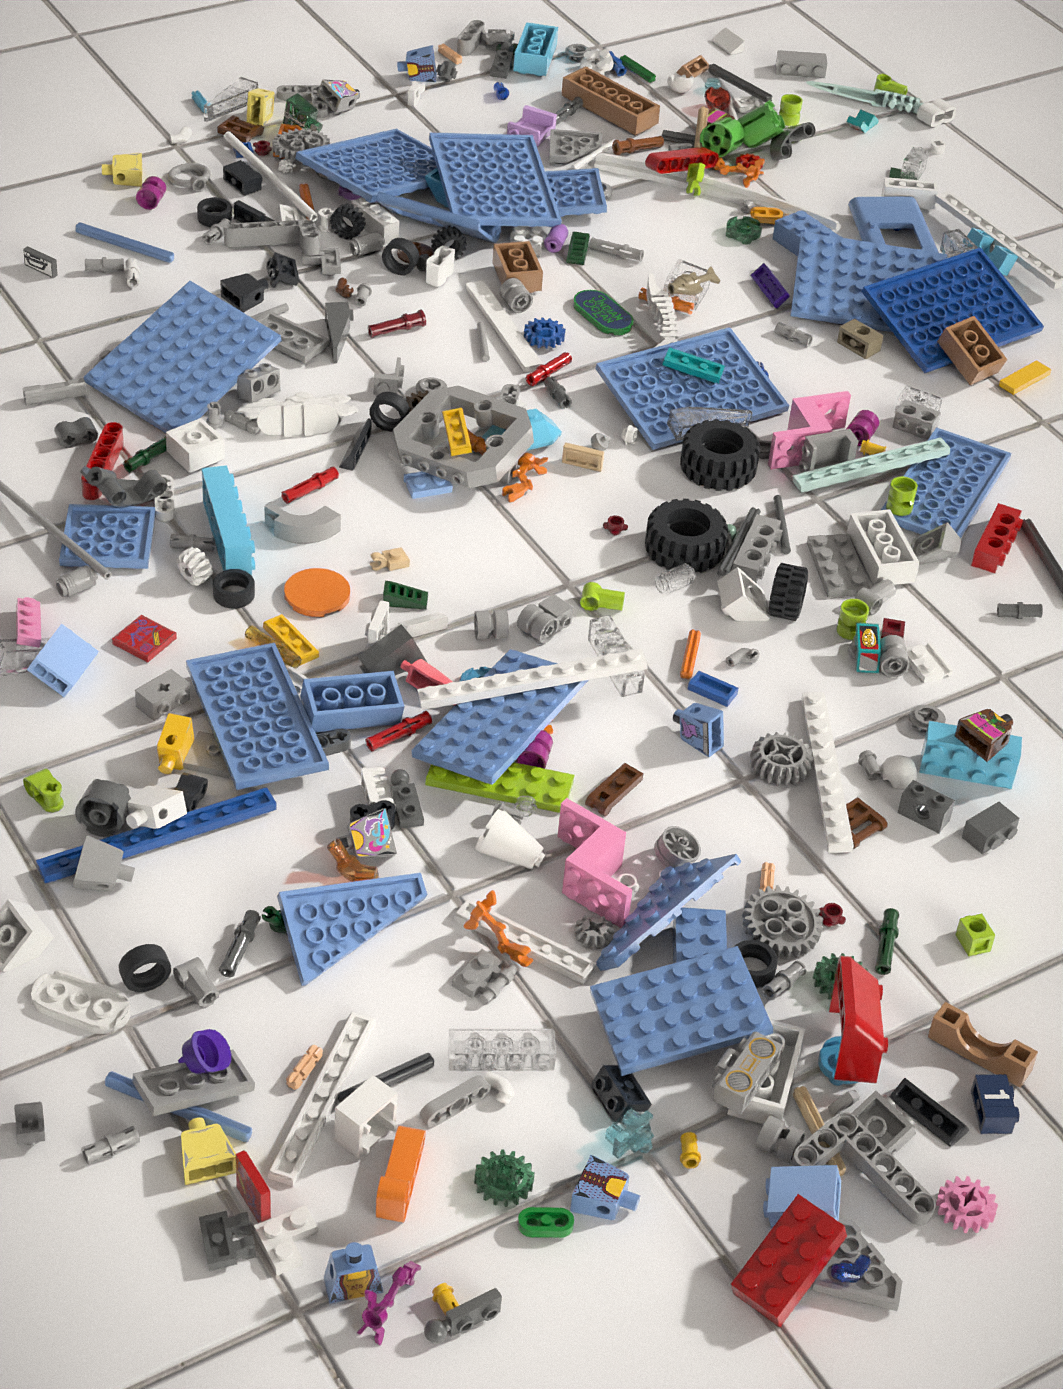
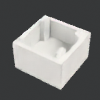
[166,418,225,473]
[335,1075,398,1159]

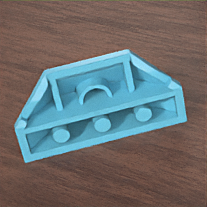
[482,409,562,451]

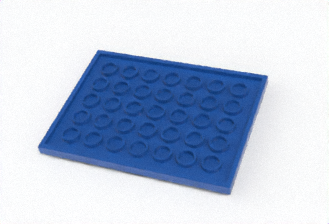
[861,247,1044,374]

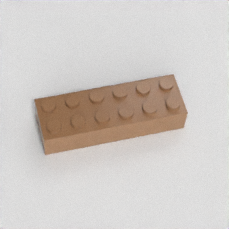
[562,66,660,135]

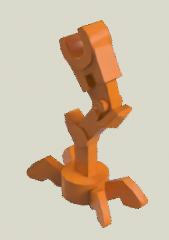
[712,157,765,188]
[502,453,548,502]
[464,890,533,967]

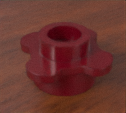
[253,140,272,156]
[603,515,628,535]
[819,903,846,927]

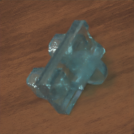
[605,1108,654,1159]

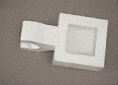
[406,81,425,106]

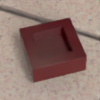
[881,618,905,638]

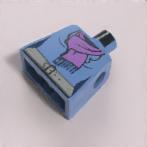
[673,703,724,757]

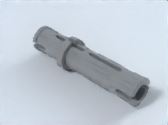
[589,237,644,262]

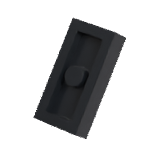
[234,200,275,223]

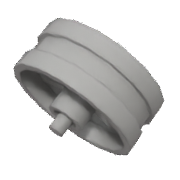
[654,826,701,867]

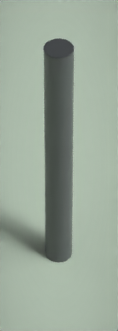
[773,495,791,554]

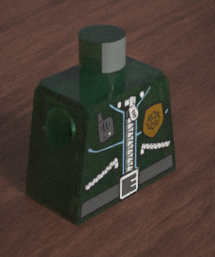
[283,93,323,133]

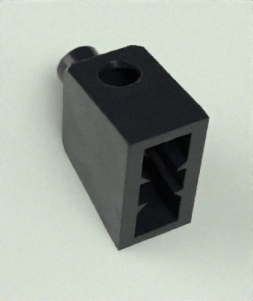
[220,273,269,313]

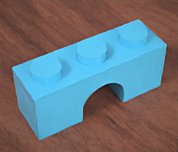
[961,228,1018,276]

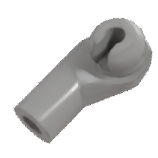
[726,648,760,667]

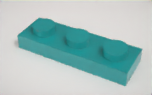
[663,347,725,384]

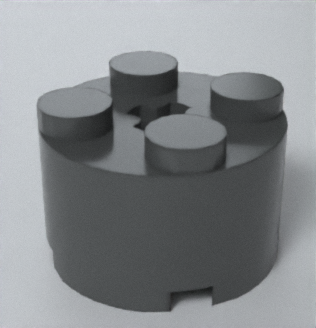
[75,779,131,837]

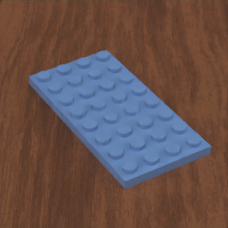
[881,427,1011,538]
[186,643,329,790]
[411,649,589,785]

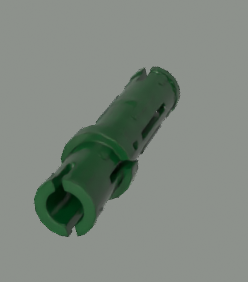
[123,436,167,473]
[875,908,900,975]

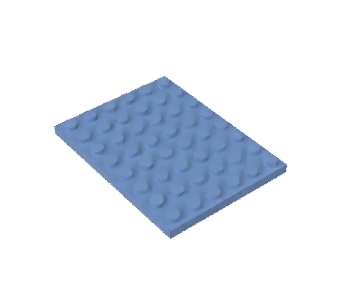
[295,128,437,203]
[429,133,562,227]
[790,231,947,332]
[84,281,282,433]
[595,327,790,450]

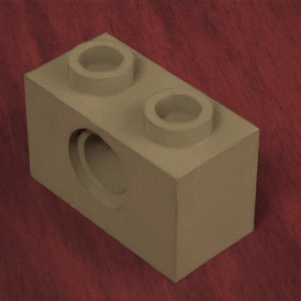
[837,318,883,359]

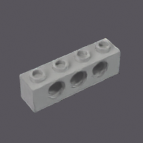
[732,514,783,583]

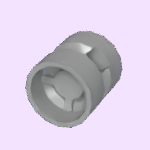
[500,278,533,313]
[517,604,559,644]
[474,609,509,639]
[880,635,910,677]
[756,1115,806,1164]

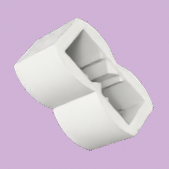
[917,99,956,127]
[426,246,455,287]

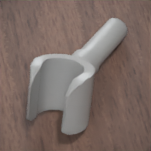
[741,200,756,213]

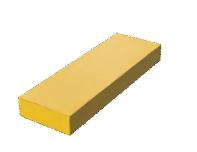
[999,360,1051,395]
[442,408,472,456]
[263,614,319,666]

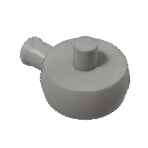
[591,433,610,451]

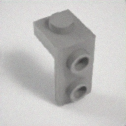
[373,357,404,395]

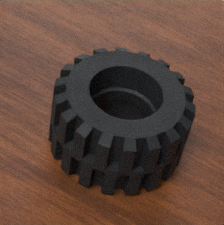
[768,563,809,621]

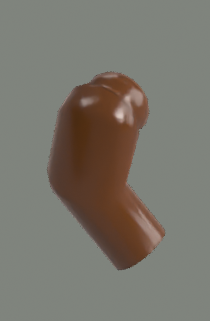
[335,278,354,298]

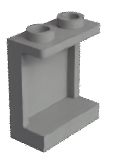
[799,429,858,473]

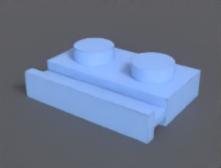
[404,471,453,499]

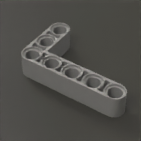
[224,220,320,256]
[790,1112,936,1226]

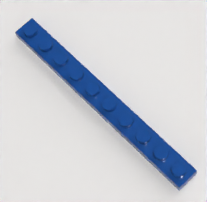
[36,787,277,884]

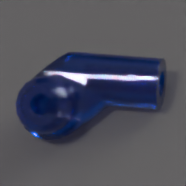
[831,1255,871,1283]

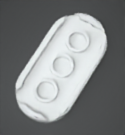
[31,970,131,1034]

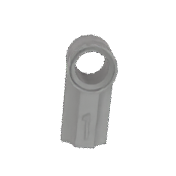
[854,579,896,615]
[173,957,219,1008]

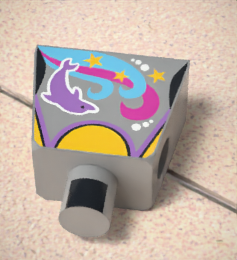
[317,79,360,113]
[336,808,397,859]

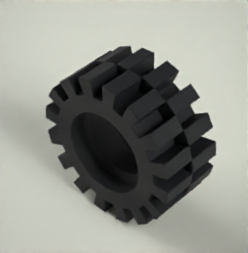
[330,203,366,240]
[431,225,467,260]

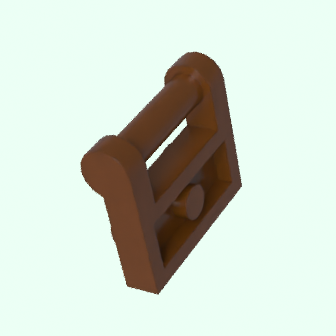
[217,115,264,143]
[846,797,888,849]

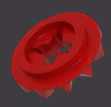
[736,153,763,169]

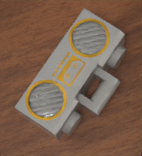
[712,1032,782,1115]

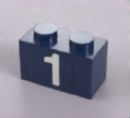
[971,1074,1020,1134]

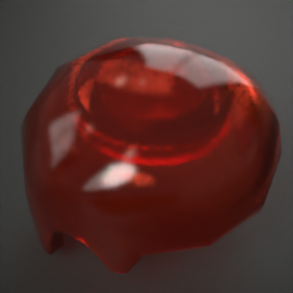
[704,86,731,110]

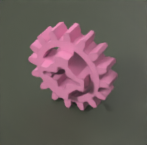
[936,1176,998,1233]

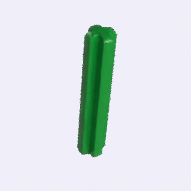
[620,55,656,83]

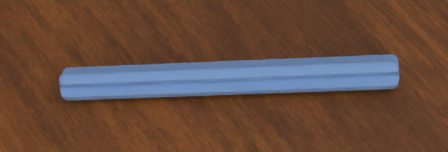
[75,222,174,263]
[105,1071,252,1142]

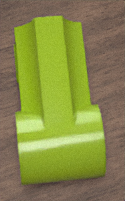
[873,74,908,95]
[580,582,625,611]

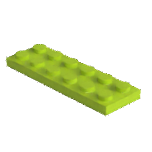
[425,762,575,813]

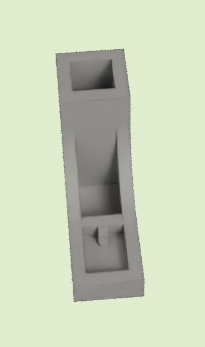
[264,502,341,544]

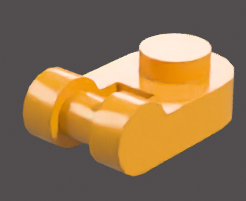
[750,207,783,226]

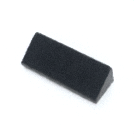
[339,418,372,471]
[889,1078,969,1147]

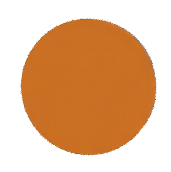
[284,568,350,617]

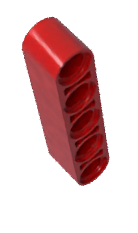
[645,147,719,174]
[81,422,124,500]

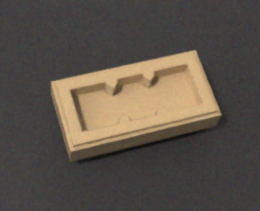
[562,442,604,472]

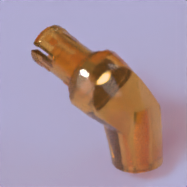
[327,839,379,882]

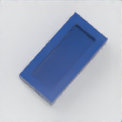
[687,671,739,707]

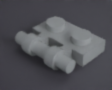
[452,949,517,1004]

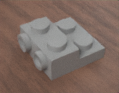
[838,1091,916,1153]

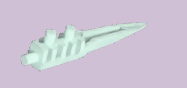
[806,81,924,113]

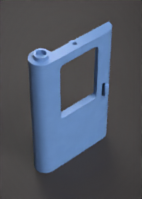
[377,191,501,243]
[848,196,939,253]

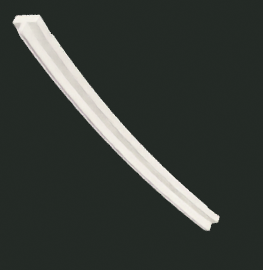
[594,153,841,234]

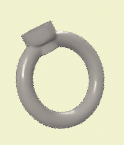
[168,163,211,192]

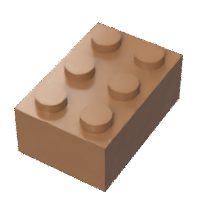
[492,241,543,293]
[937,316,1008,385]

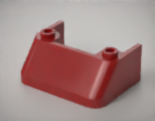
[829,956,888,1083]

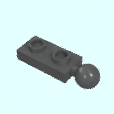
[490,42,514,79]
[390,769,424,829]
[424,1288,502,1343]

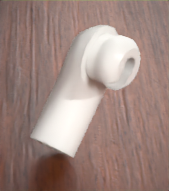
[484,1071,514,1104]

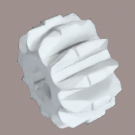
[176,547,213,586]

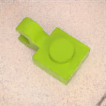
[686,163,705,196]

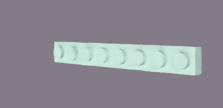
[793,438,950,492]

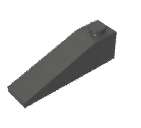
[325,302,354,363]

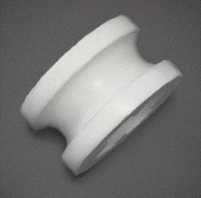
[930,139,946,155]

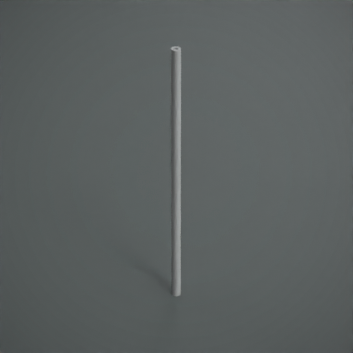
[0,480,112,580]

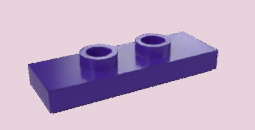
[750,263,790,309]

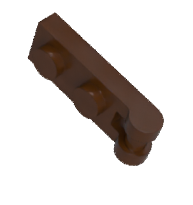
[585,763,644,816]

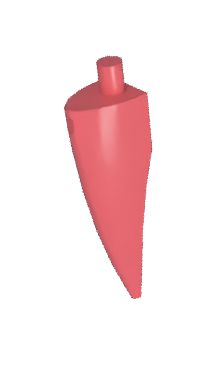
[400,659,456,706]

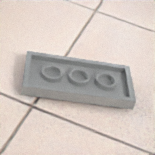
[256,311,330,363]
[807,534,870,597]
[132,1049,255,1116]

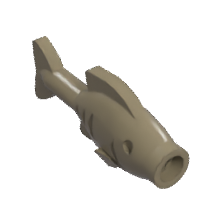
[668,266,721,295]

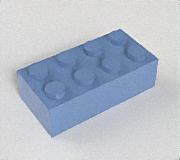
[772,210,843,256]
[300,671,405,733]
[672,907,727,963]

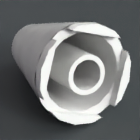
[475,808,546,869]

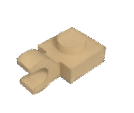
[370,547,410,571]

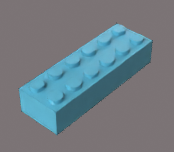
[202,465,255,575]

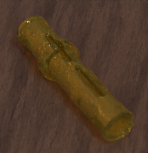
[245,625,302,669]

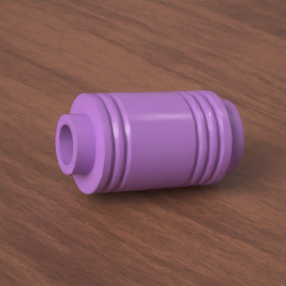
[544,224,569,253]

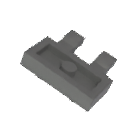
[199,1211,256,1271]

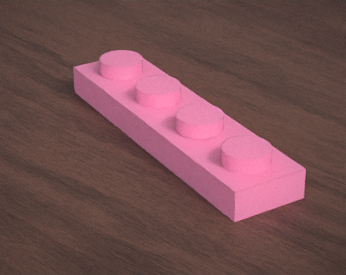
[16,597,41,648]

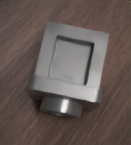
[14,1101,45,1145]

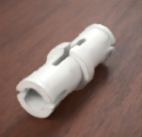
[125,258,140,287]

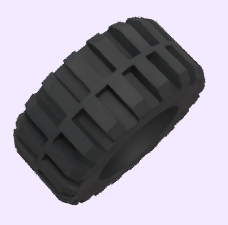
[680,419,760,491]
[645,498,728,574]

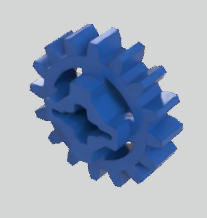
[524,317,566,349]

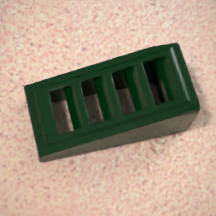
[566,231,590,265]
[383,581,428,610]

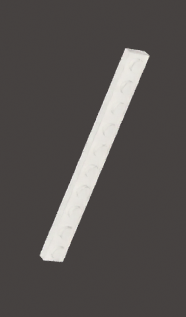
[935,191,1063,289]
[417,649,648,710]
[801,692,853,853]

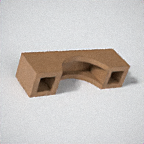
[928,1002,1038,1088]

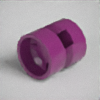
[136,176,166,210]
[846,410,880,446]
[517,730,553,769]

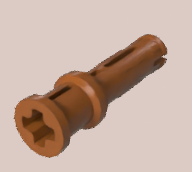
[612,136,664,156]

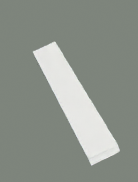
[454,899,597,985]

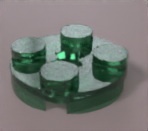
[726,216,762,245]

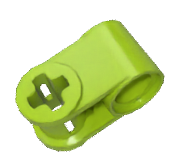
[23,768,64,812]

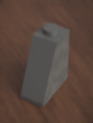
[357,624,427,675]

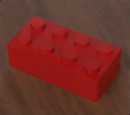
[730,1194,847,1328]

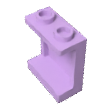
[507,105,557,147]

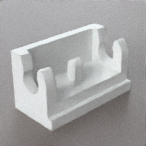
[361,767,396,815]

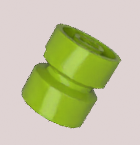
[779,94,803,126]
[886,476,918,516]
[836,599,869,640]

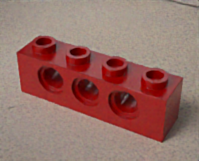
[971,503,1023,573]

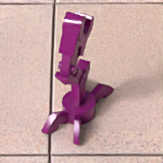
[357,1261,421,1345]

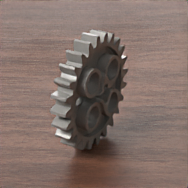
[272,128,330,162]
[742,885,823,959]

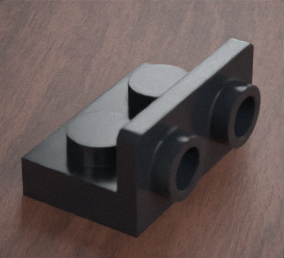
[266,252,300,288]
[591,1065,652,1122]

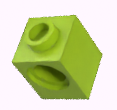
[955,913,995,957]

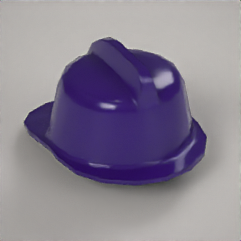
[178,1029,232,1074]

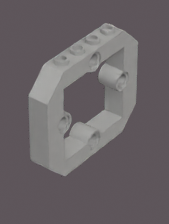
[393,385,534,488]

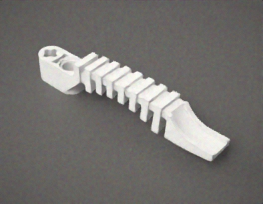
[646,273,678,349]

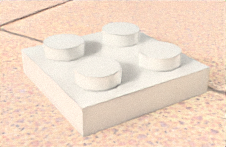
[365,600,389,650]

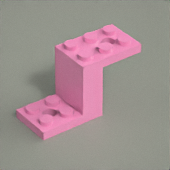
[768,391,851,470]
[558,798,632,928]

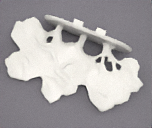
[236,391,358,437]

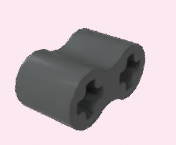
[54,417,98,448]

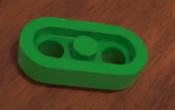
[518,1207,574,1238]

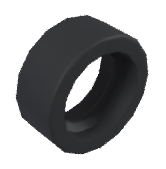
[197,197,232,227]
[382,238,419,276]
[369,392,410,432]
[213,569,255,609]
[734,940,778,988]
[118,944,171,992]

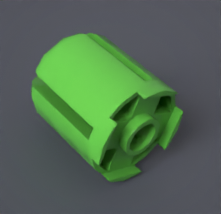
[737,100,786,148]
[700,117,744,157]

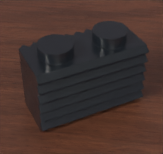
[223,160,263,196]

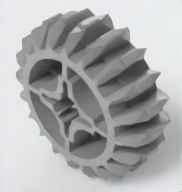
[750,732,813,787]

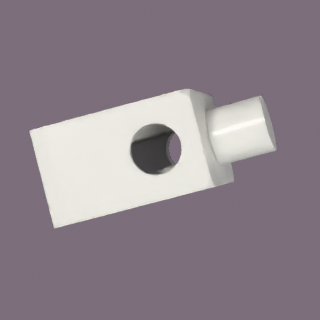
[126,785,187,829]

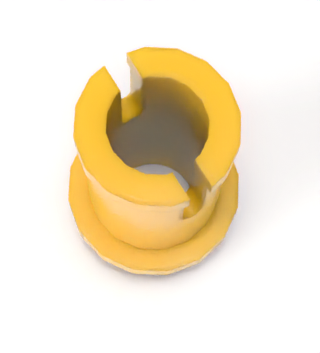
[860,440,887,455]
[680,1132,702,1169]
[432,1283,459,1316]

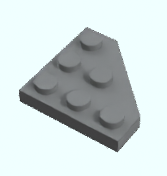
[549,129,602,164]
[813,1218,903,1311]

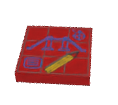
[112,615,177,663]
[235,1150,271,1223]

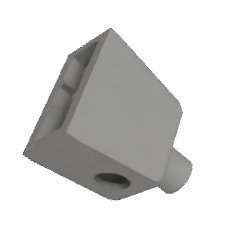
[72,835,135,891]

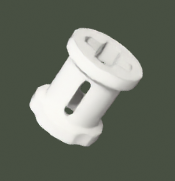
[318,208,334,232]

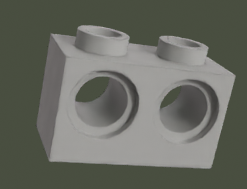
[237,363,281,403]
[893,399,941,440]

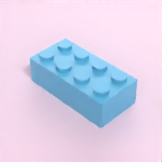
[513,22,558,76]
[919,721,1022,789]

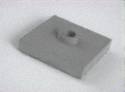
[183,731,230,778]

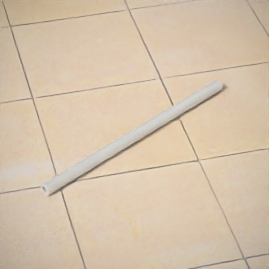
[224,132,318,221]

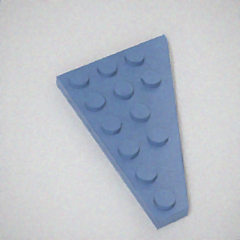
[596,854,741,971]
[277,873,428,986]

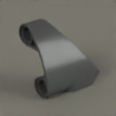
[770,122,816,161]
[80,466,168,507]

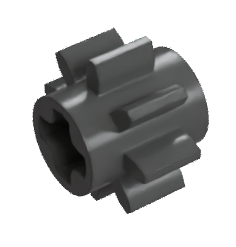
[436,61,458,82]

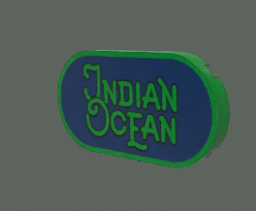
[573,290,634,336]

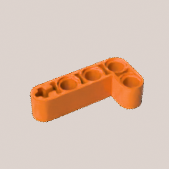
[376,1126,426,1223]

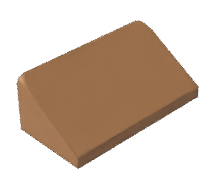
[676,55,709,78]

